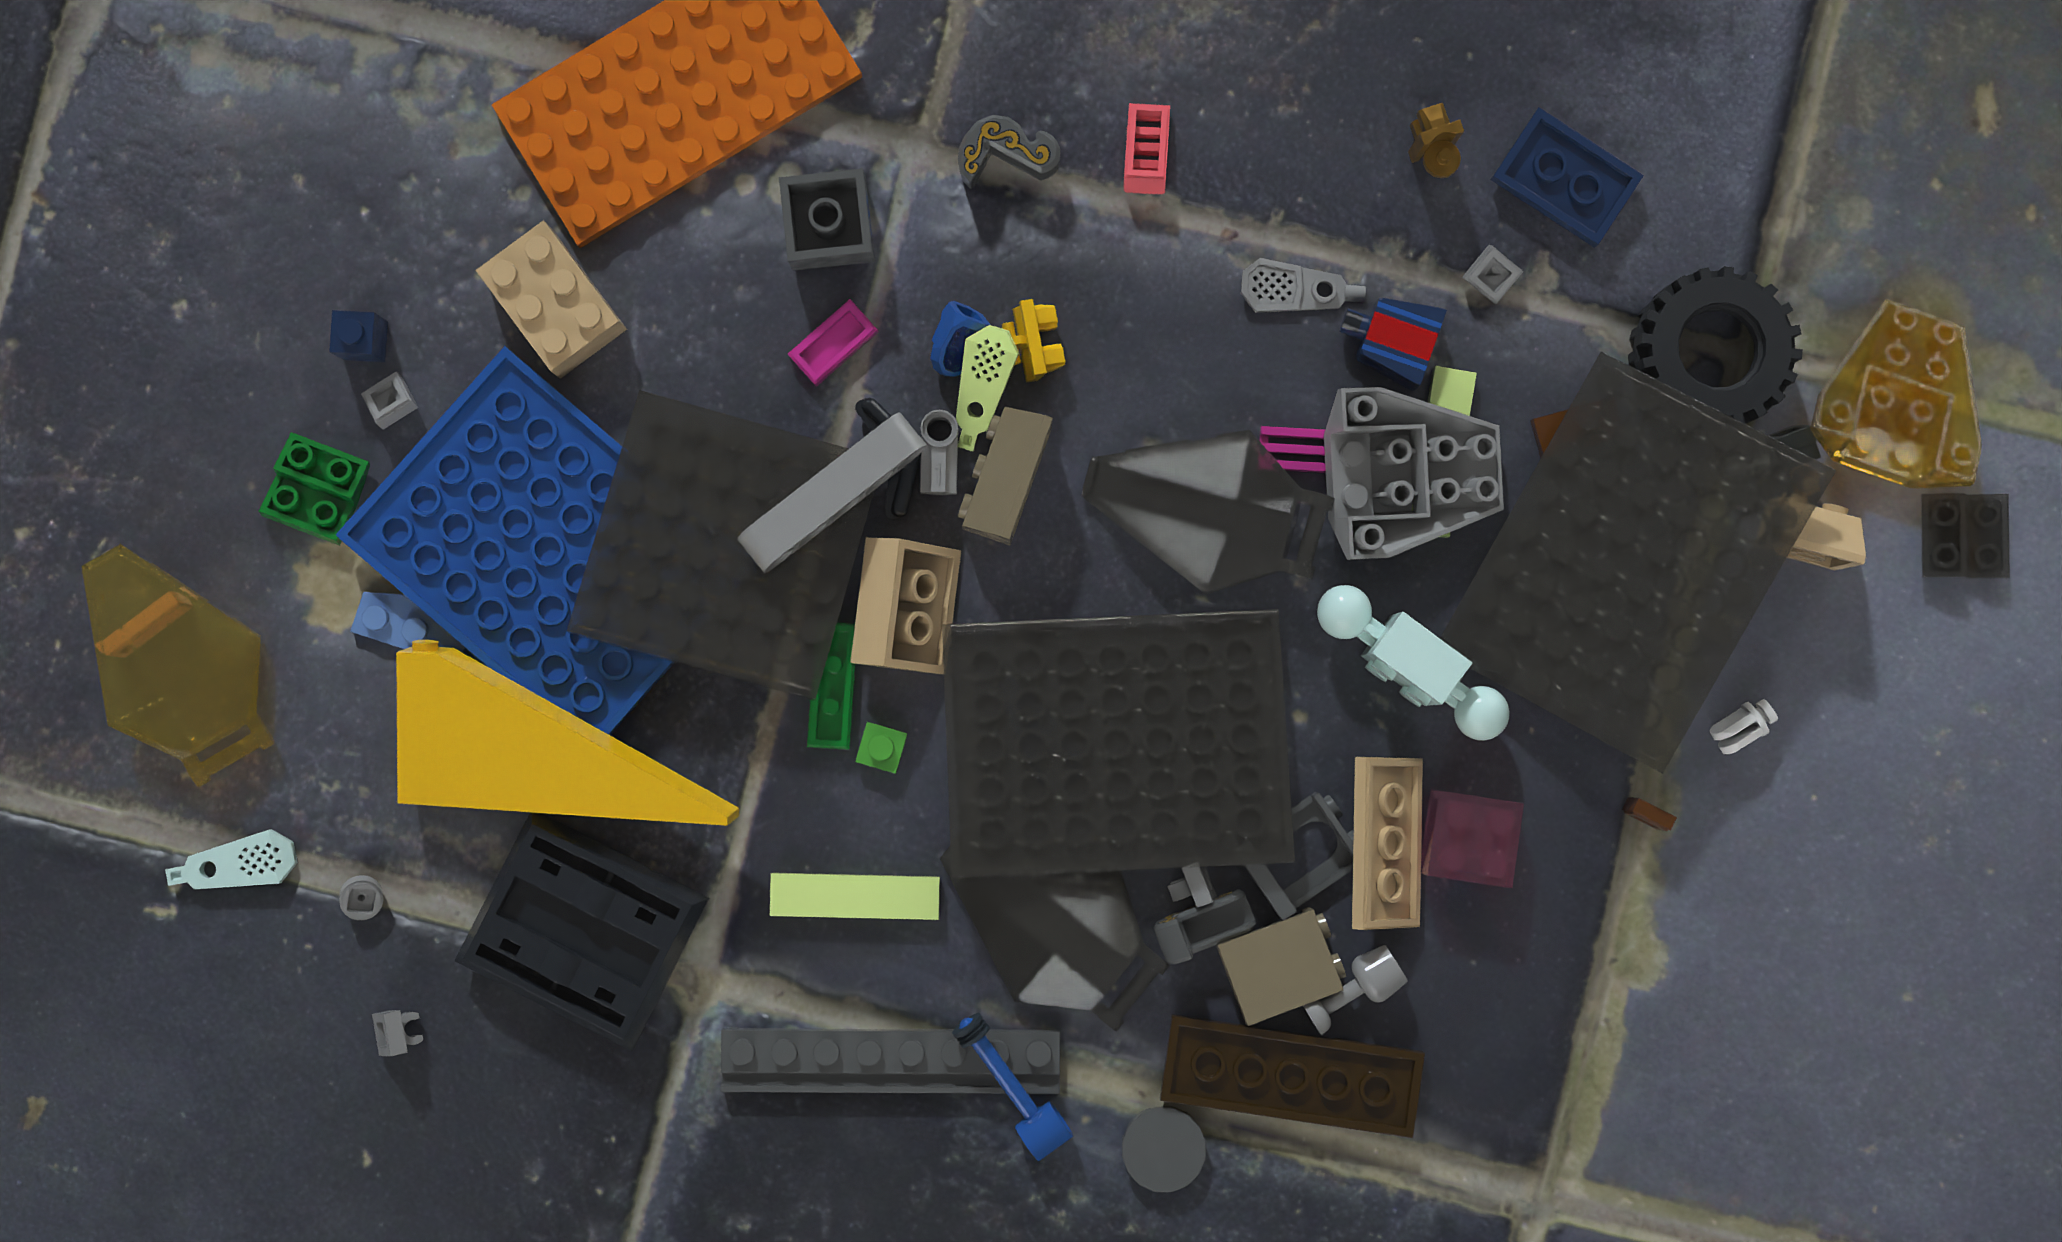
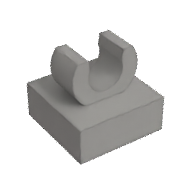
[1168,857,1217,908]
[372,1010,423,1056]

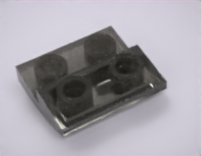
[1921,493,2010,579]

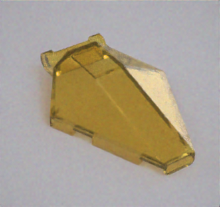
[81,543,275,787]

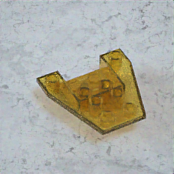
[1810,299,1982,489]

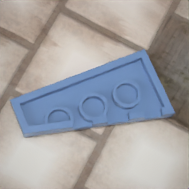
[350,592,486,666]

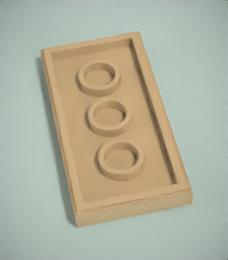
[1352,757,1423,930]

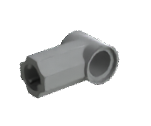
[920,409,959,495]

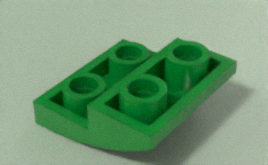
[259,432,370,546]

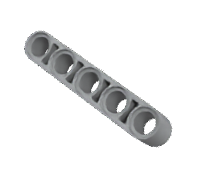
[737,412,927,573]

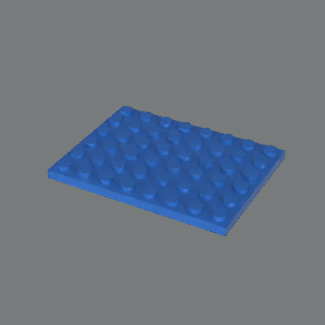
[336,346,758,736]

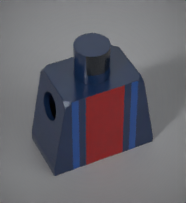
[1339,298,1447,391]

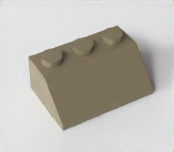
[958,407,1053,546]

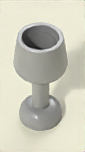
[1303,945,1408,1035]

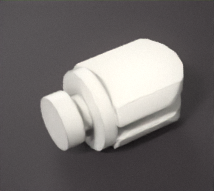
[1709,699,1778,754]

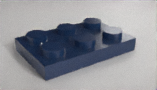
[1490,108,1644,248]

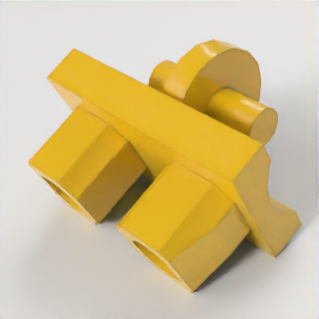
[997,299,1065,382]

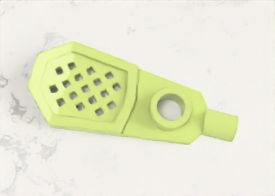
[956,325,1019,452]

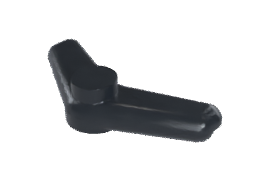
[855,397,921,520]

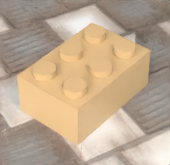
[476,220,627,379]

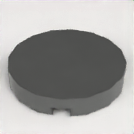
[1122,1106,1206,1192]

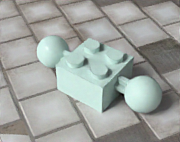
[1317,585,1509,741]

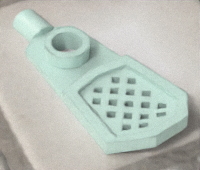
[165,829,298,889]

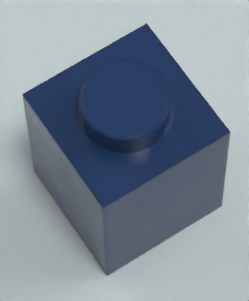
[329,310,388,362]

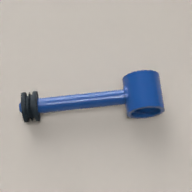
[952,1013,1074,1161]

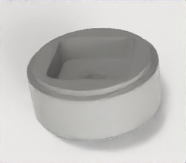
[339,875,383,920]

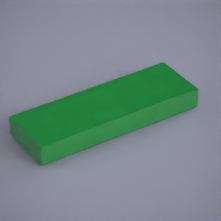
[807,621,856,750]

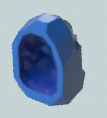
[930,301,991,377]

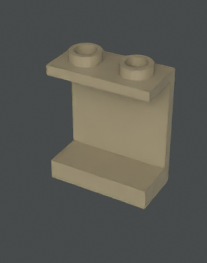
[1216,907,1346,1026]

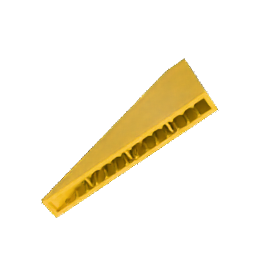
[396,640,739,826]

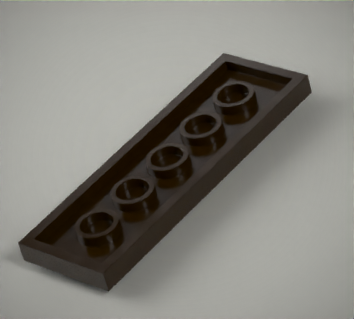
[1160,1014,1425,1138]

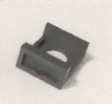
[1232,792,1354,921]

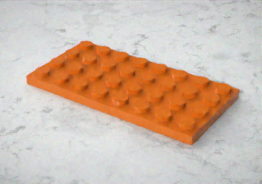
[491,0,863,248]

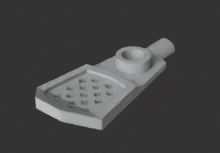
[1241,258,1366,313]

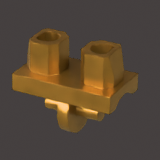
[1408,103,1464,178]

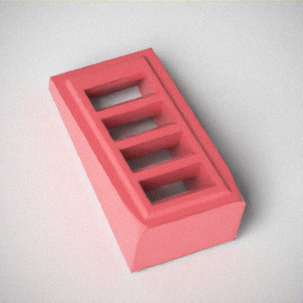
[1124,103,1170,194]

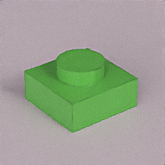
[855,722,908,774]

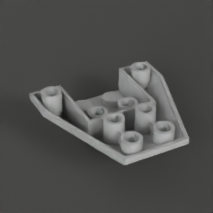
[1324,387,1504,560]

